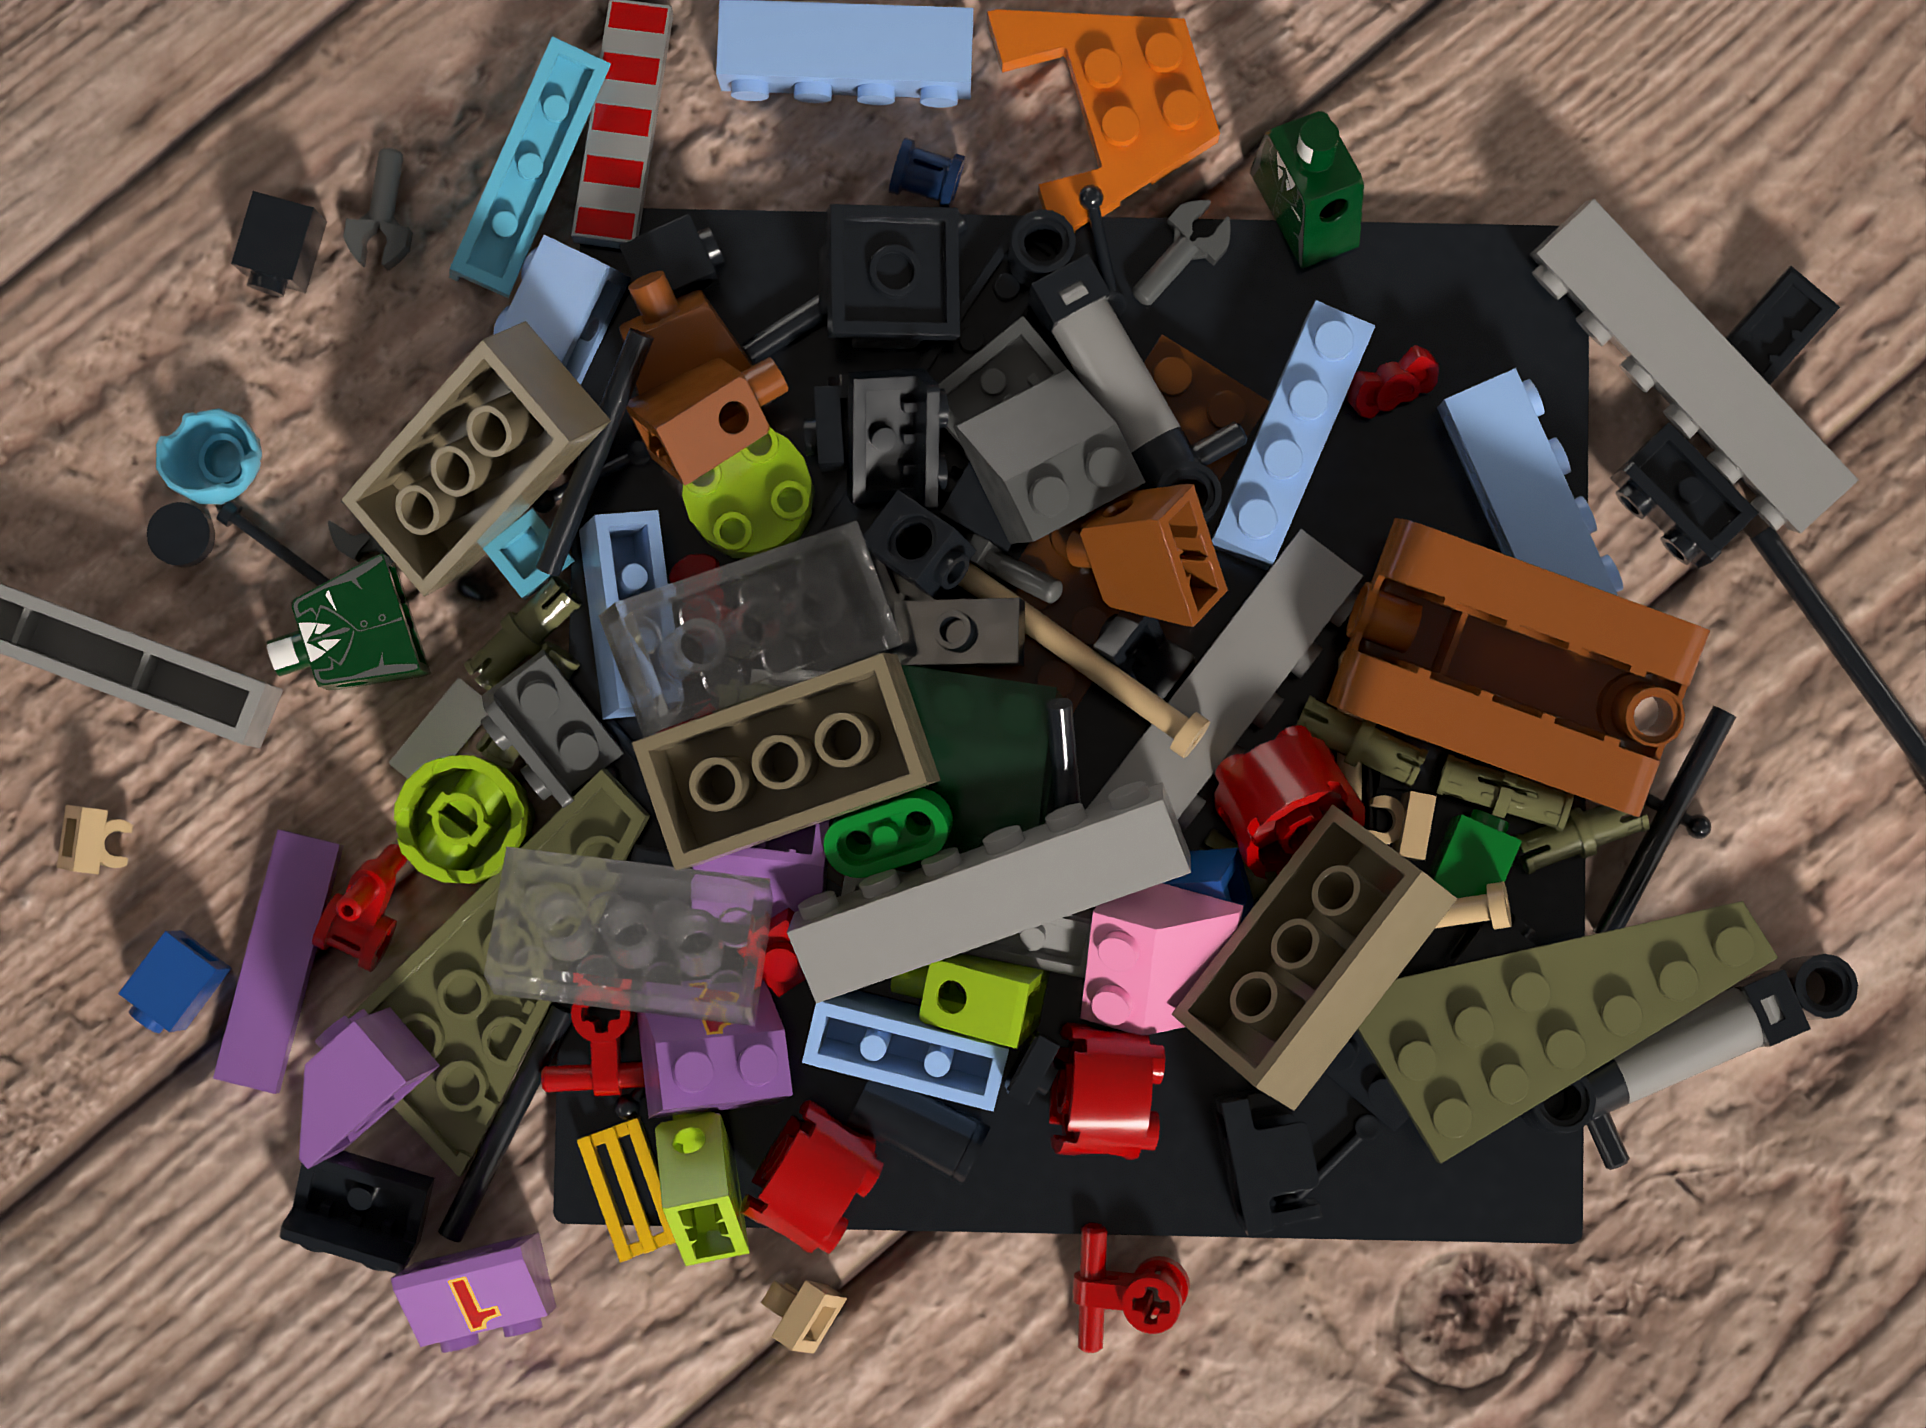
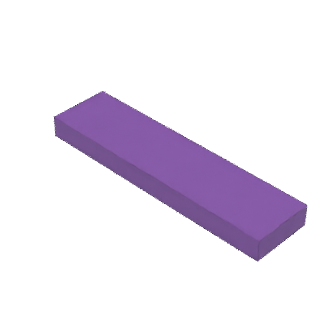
[213,829,344,1094]

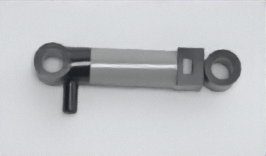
[1008,209,1247,525]
[1520,954,1858,1170]

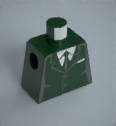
[1250,111,1364,269]
[267,554,431,691]

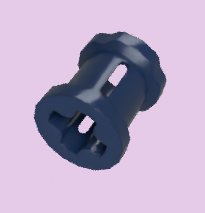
[889,138,966,208]

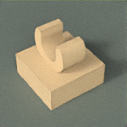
[1368,791,1436,861]
[57,805,133,874]
[761,1280,847,1354]

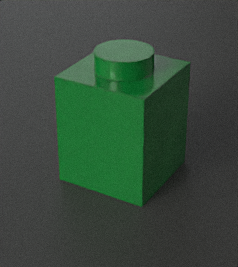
[1427,809,1522,898]

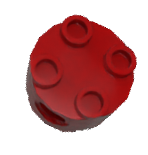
[1215,725,1365,879]
[1049,1022,1165,1160]
[740,1100,884,1254]

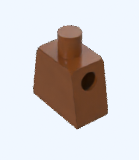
[619,271,753,395]
[626,357,788,486]
[1066,484,1228,627]

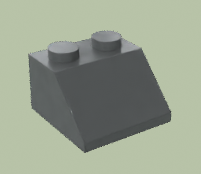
[953,369,1145,544]

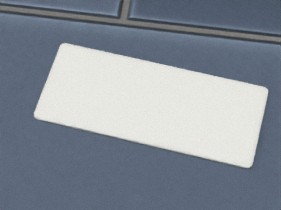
[389,678,488,779]

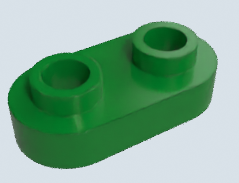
[823,788,953,878]

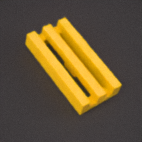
[577,1116,676,1263]

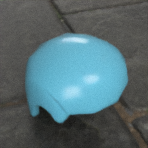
[156,408,262,504]

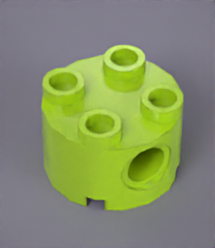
[682,427,815,561]
[394,755,535,884]

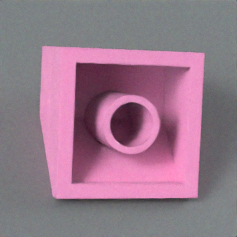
[1080,883,1243,1035]

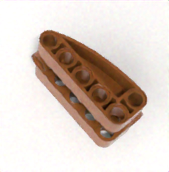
[1327,518,1710,817]

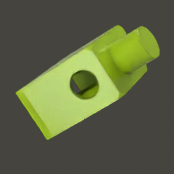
[891,953,1050,1049]
[655,1112,750,1266]

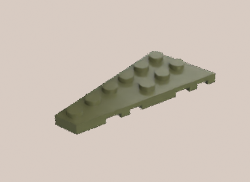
[348,769,650,1177]
[1357,901,1778,1164]

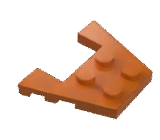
[987,9,1220,233]

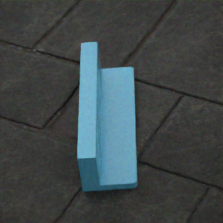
[449,36,611,298]

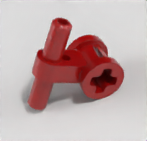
[312,844,408,972]
[541,980,645,1096]
[1073,1223,1190,1353]

